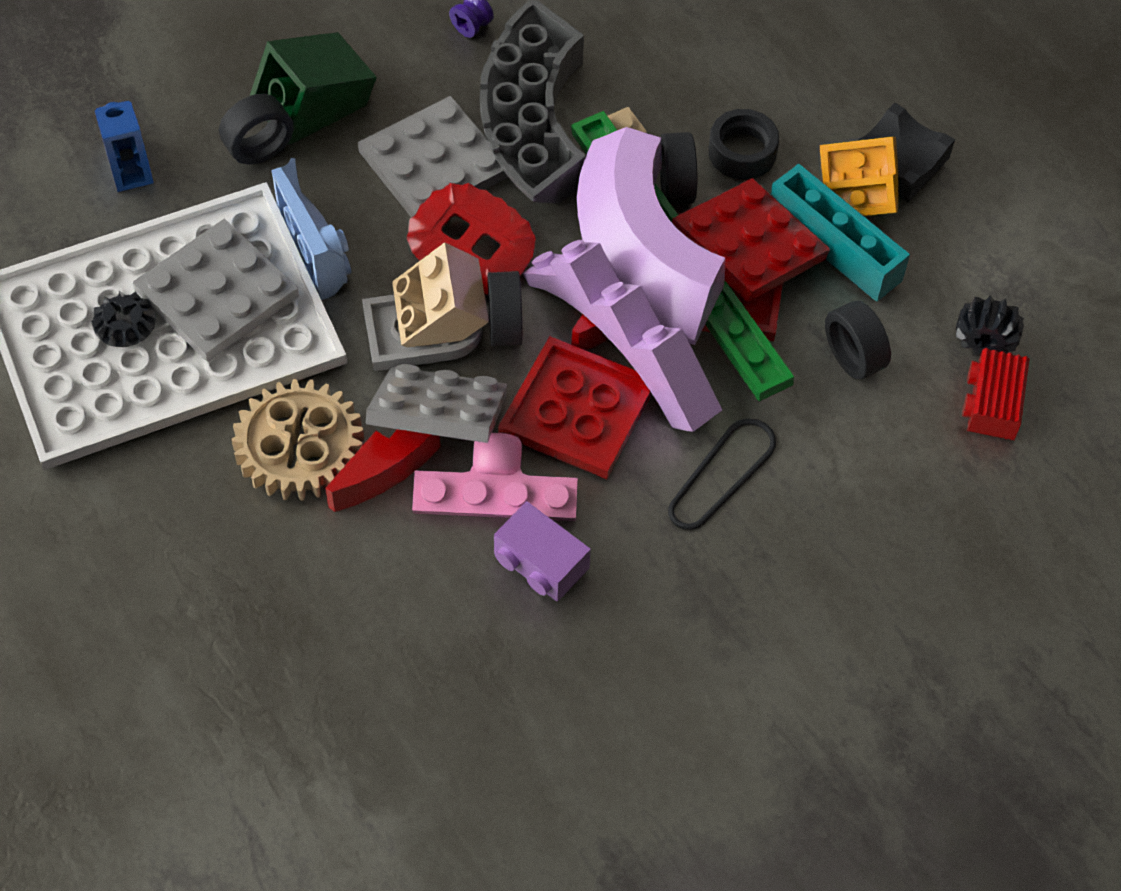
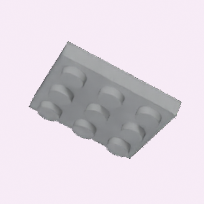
[358,96,508,218]
[133,218,299,362]
[366,364,507,443]

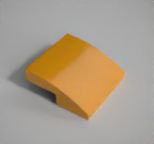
[820,137,898,216]

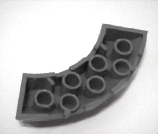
[480,0,586,204]

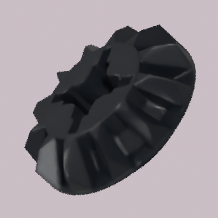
[91,290,156,347]

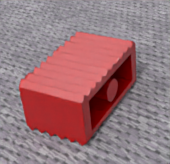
[962,348,1030,441]

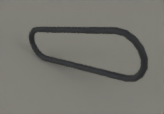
[668,418,776,530]

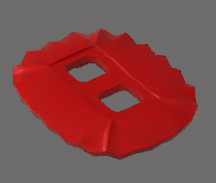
[406,183,536,295]

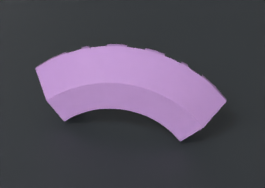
[577,127,725,345]

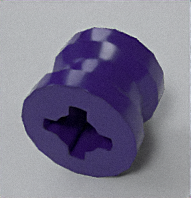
[449,0,494,38]

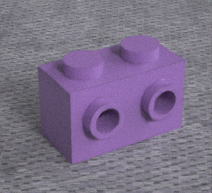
[494,501,591,602]

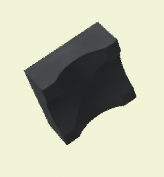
[857,103,955,202]

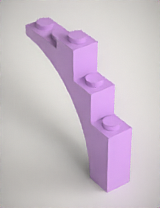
[523,240,722,432]

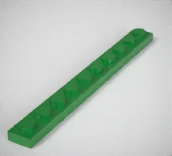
[571,111,794,402]

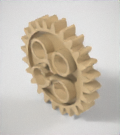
[232,379,364,501]

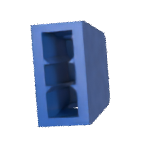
[95,101,154,192]

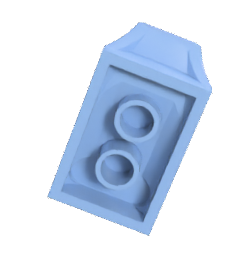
[271,158,352,300]

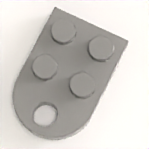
[362,294,484,371]

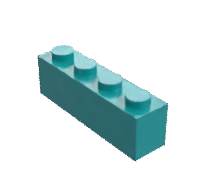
[771,164,910,302]

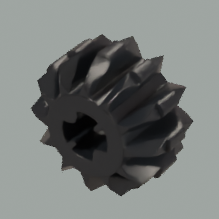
[956,295,1024,355]

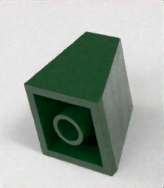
[250,32,377,145]

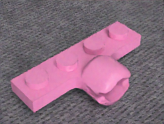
[412,433,578,521]

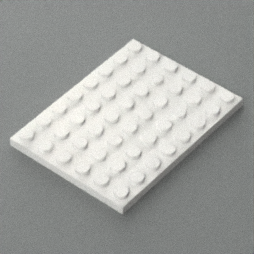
[0,182,347,470]

